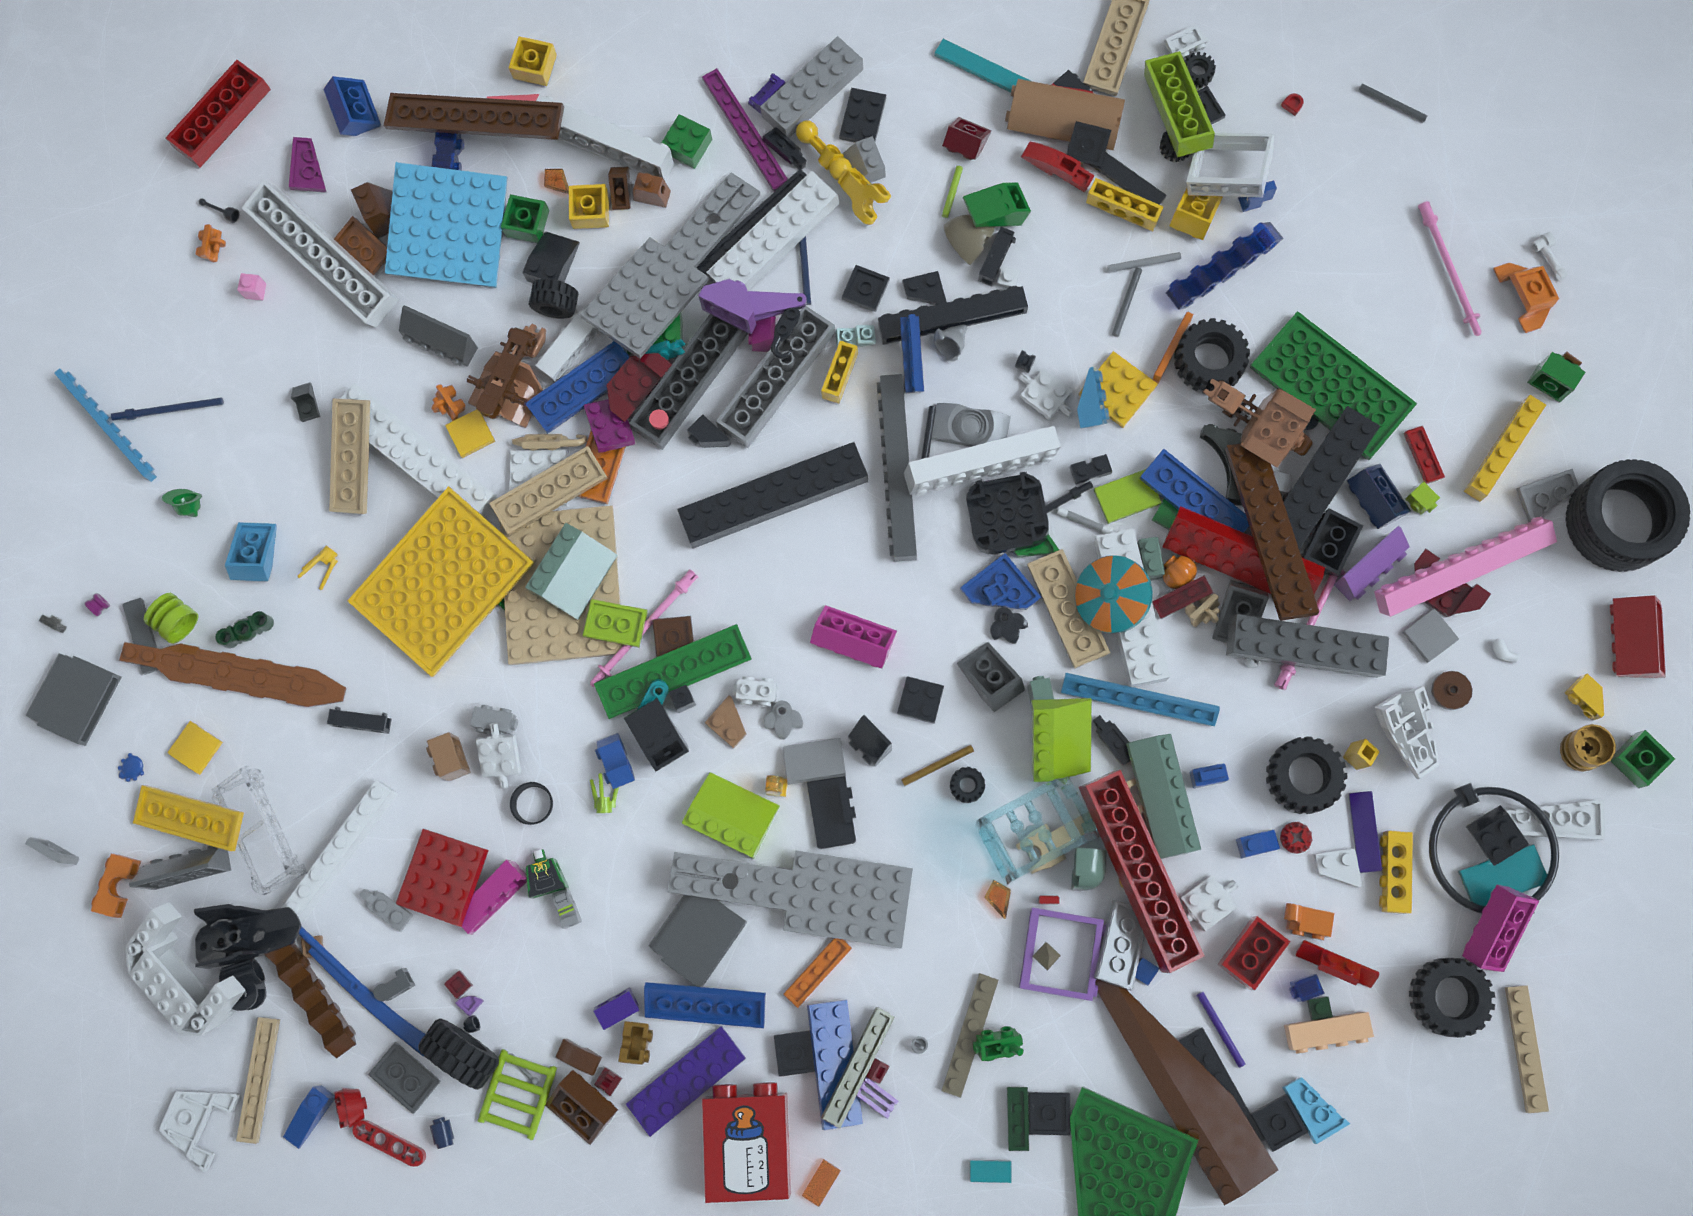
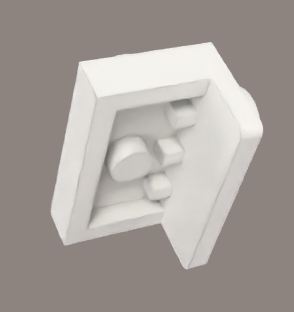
[1164,24,1209,59]

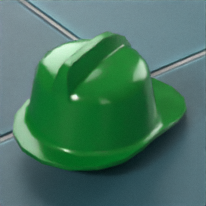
[162,489,202,517]

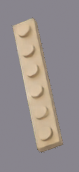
[1505,986,1549,1113]
[236,1017,280,1144]

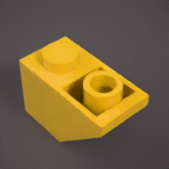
[1564,673,1604,720]

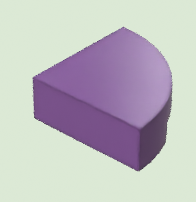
[455,996,484,1016]

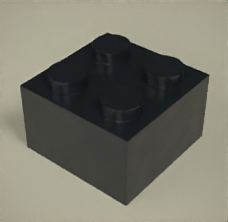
[1466,805,1529,866]

